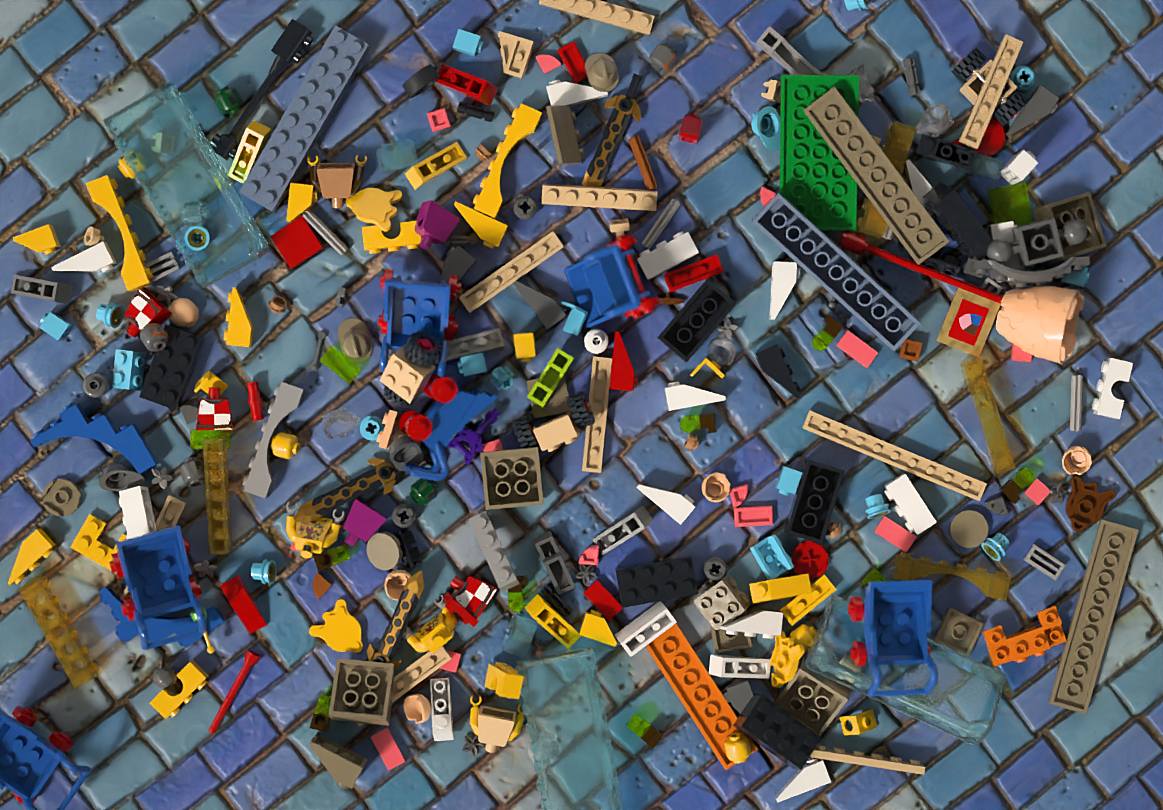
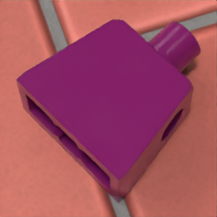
[414,200,460,250]
[343,498,388,547]

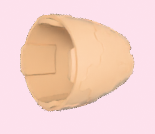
[996,286,1084,364]

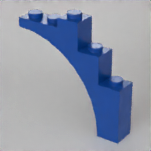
[30,403,159,474]
[99,585,226,648]

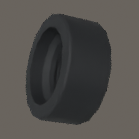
[402,65,440,98]

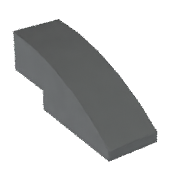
[533,531,576,595]

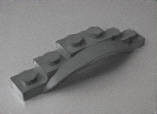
[970,257,1090,288]

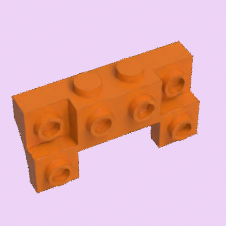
[982,605,1067,667]

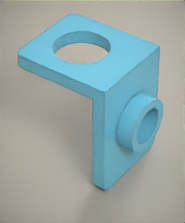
[561,301,588,336]

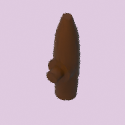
[658,294,685,305]

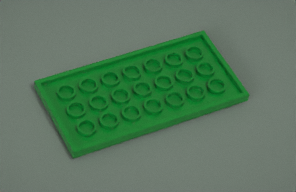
[779,75,859,230]

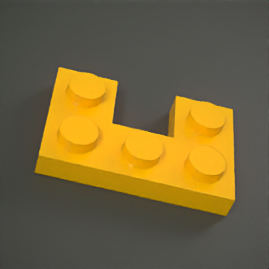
[70,514,127,574]

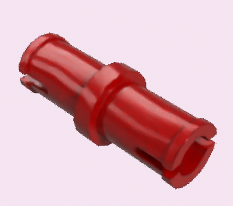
[246,381,264,421]

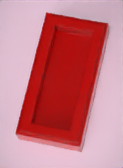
[557,41,588,84]
[583,580,622,621]

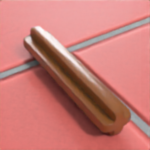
[629,136,658,190]

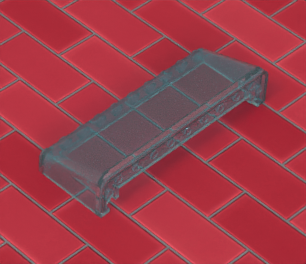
[103,82,269,289]
[805,594,1007,745]
[515,646,624,810]

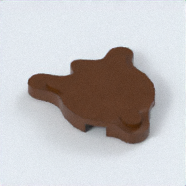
[1065,475,1116,532]

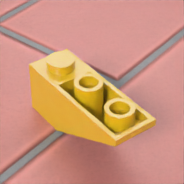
[224,287,254,348]
[8,528,56,585]

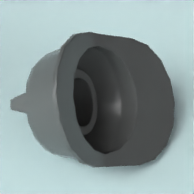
[389,435,424,471]
[99,463,145,491]

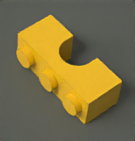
[362,221,422,254]
[150,660,209,719]
[484,661,524,699]

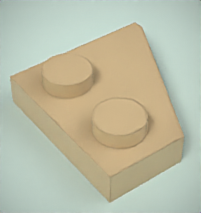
[498,31,535,79]

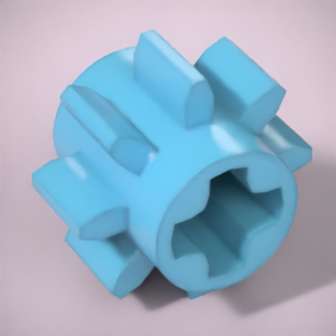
[490,366,515,390]

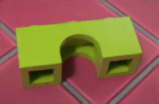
[527,348,574,408]

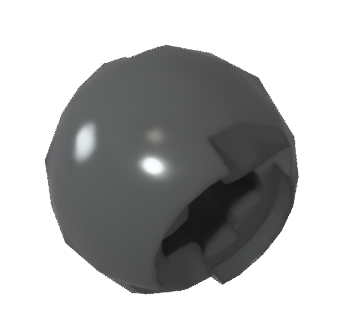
[513,195,538,220]
[392,504,416,528]
[703,556,727,580]
[153,666,177,688]

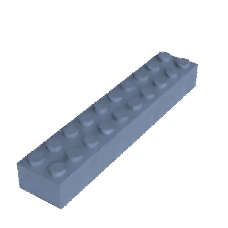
[239,25,371,213]
[752,191,921,351]

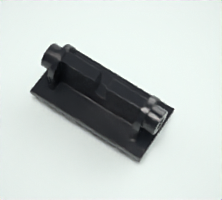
[920,251,962,277]
[393,527,422,568]

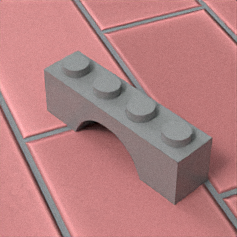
[469,511,520,592]

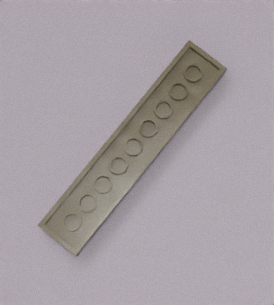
[803,87,949,265]
[1048,519,1139,714]

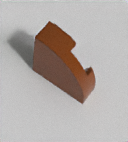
[313,572,332,599]

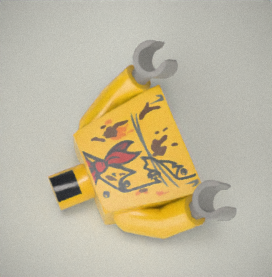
[286,502,345,558]
[403,595,457,653]

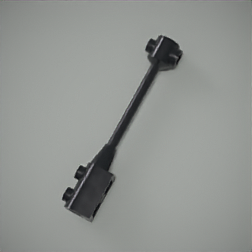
[209,19,314,161]

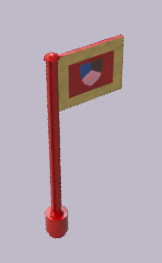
[838,231,1003,357]

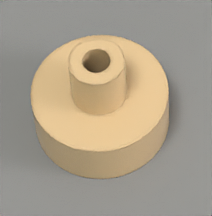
[84,227,104,247]

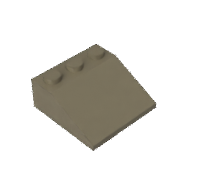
[546,106,585,169]
[1033,192,1107,264]
[480,447,544,510]
[774,657,852,736]
[329,658,394,726]
[309,733,368,789]

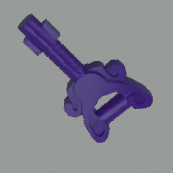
[447,409,500,465]

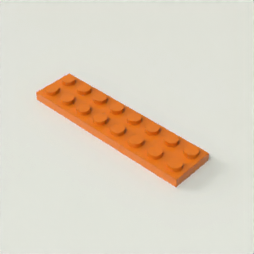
[645,624,758,770]

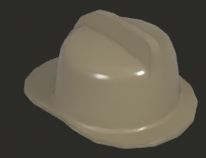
[585,53,619,92]
[338,318,372,364]

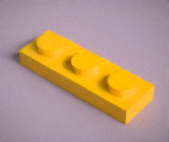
[779,574,837,625]

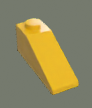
[228,120,271,184]
[405,142,467,190]
[454,201,508,249]
[513,333,536,362]
[749,574,812,604]
[524,594,581,649]

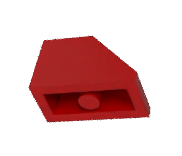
[678,114,703,144]

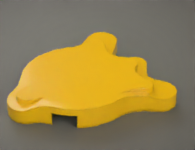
[346,188,402,231]
[309,599,363,653]
[770,631,805,688]

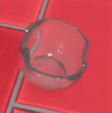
[707,337,737,365]

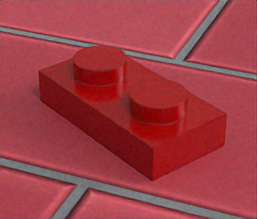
[443,592,479,627]

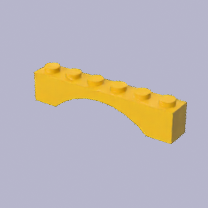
[472,103,542,219]
[86,175,153,292]

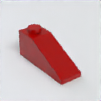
[436,64,498,106]
[609,332,638,391]
[220,575,267,634]

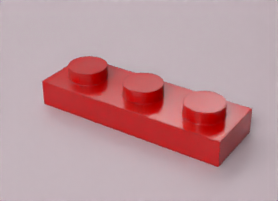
[663,254,724,292]

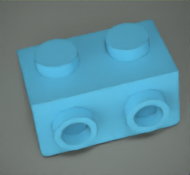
[112,349,146,391]
[750,534,794,580]

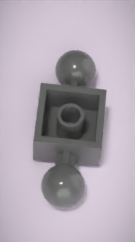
[987,218,1087,266]

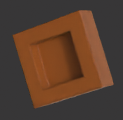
[899,339,922,362]

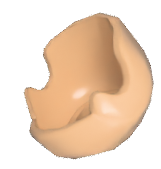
[168,298,199,328]
[1062,446,1092,475]
[701,472,731,502]
[384,569,411,601]
[403,694,431,724]

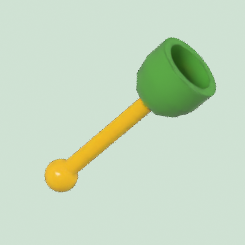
[190,608,215,654]

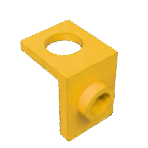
[690,358,725,378]
[194,370,228,395]
[840,709,877,735]

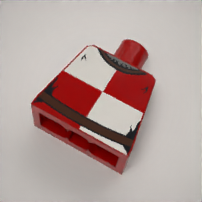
[125,288,172,338]
[196,387,234,430]
[450,575,498,619]

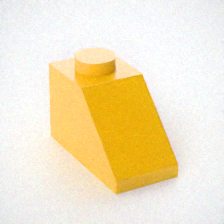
[286,183,318,223]
[13,224,61,255]
[579,610,617,647]

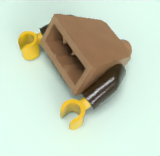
[307,155,367,208]

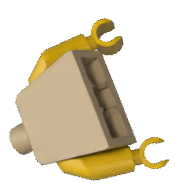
[470,695,529,753]

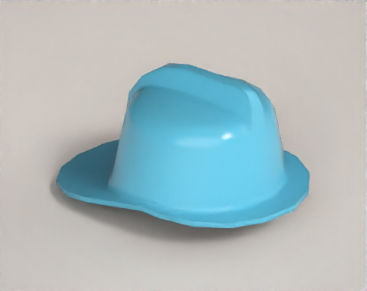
[751,106,780,151]

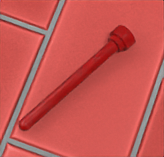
[209,650,261,734]

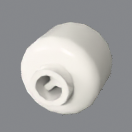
[584,329,609,354]

